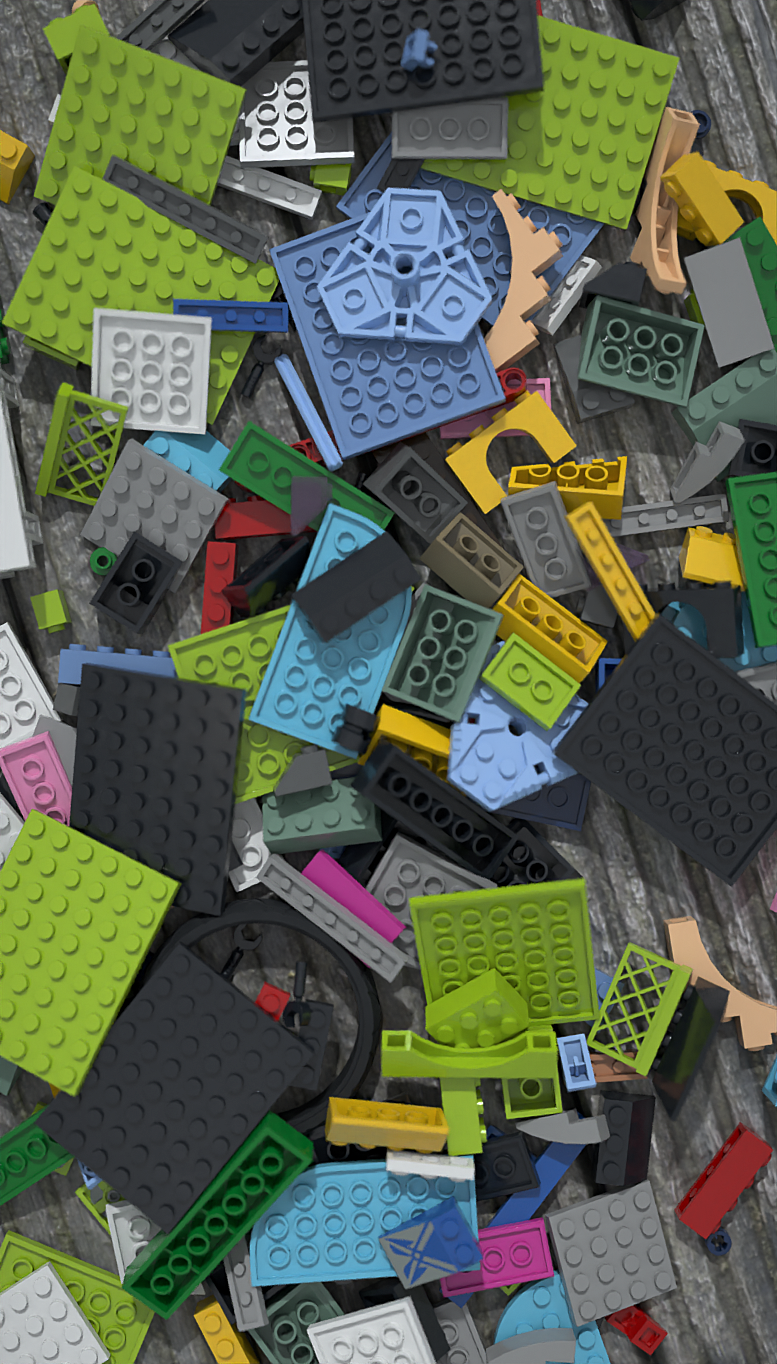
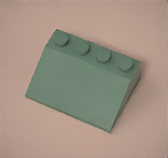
[577,295,705,408]
[671,349,777,482]
[382,585,504,723]
[248,1281,345,1364]

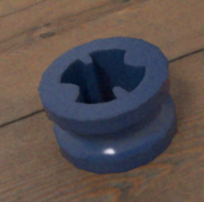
[704,1227,732,1256]

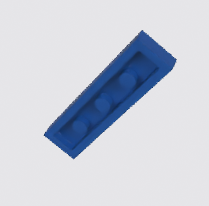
[173,299,288,333]

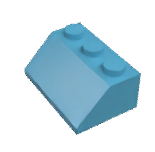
[143,431,232,493]

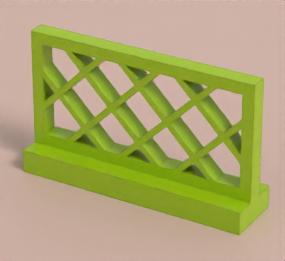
[35,383,128,506]
[586,942,693,1077]

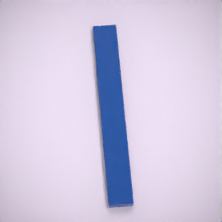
[439,1111,586,1309]

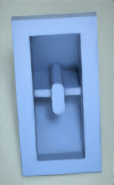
[557,1034,596,1092]

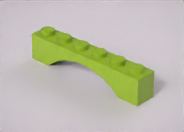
[382,1031,558,1078]

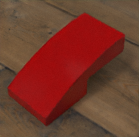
[604,1305,668,1355]

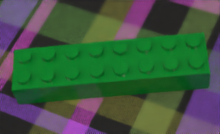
[122,1110,313,1320]

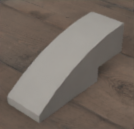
[670,421,745,503]
[515,1108,610,1144]
[486,1328,576,1364]

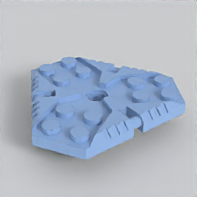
[317,188,492,345]
[447,641,588,812]

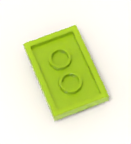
[479,632,581,731]

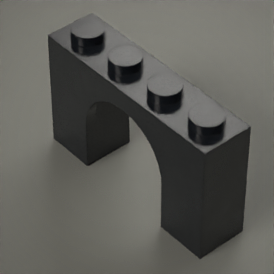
[623,580,744,658]

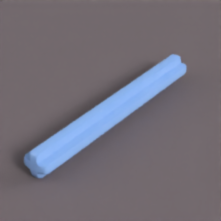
[274,354,343,471]

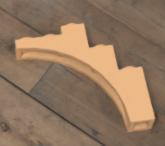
[630,107,700,294]
[484,189,563,373]
[663,916,777,1051]

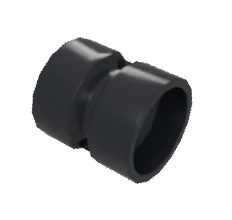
[331,703,381,755]

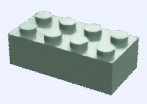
[262,777,382,854]

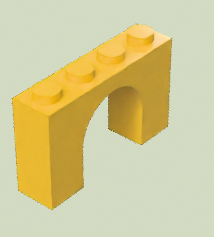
[677,160,777,244]
[444,390,577,514]

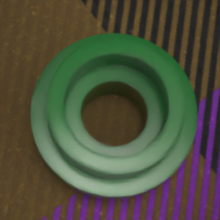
[90,547,117,575]

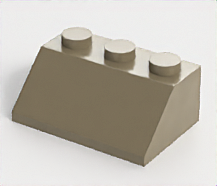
[419,512,524,609]

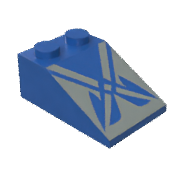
[378,1196,484,1289]

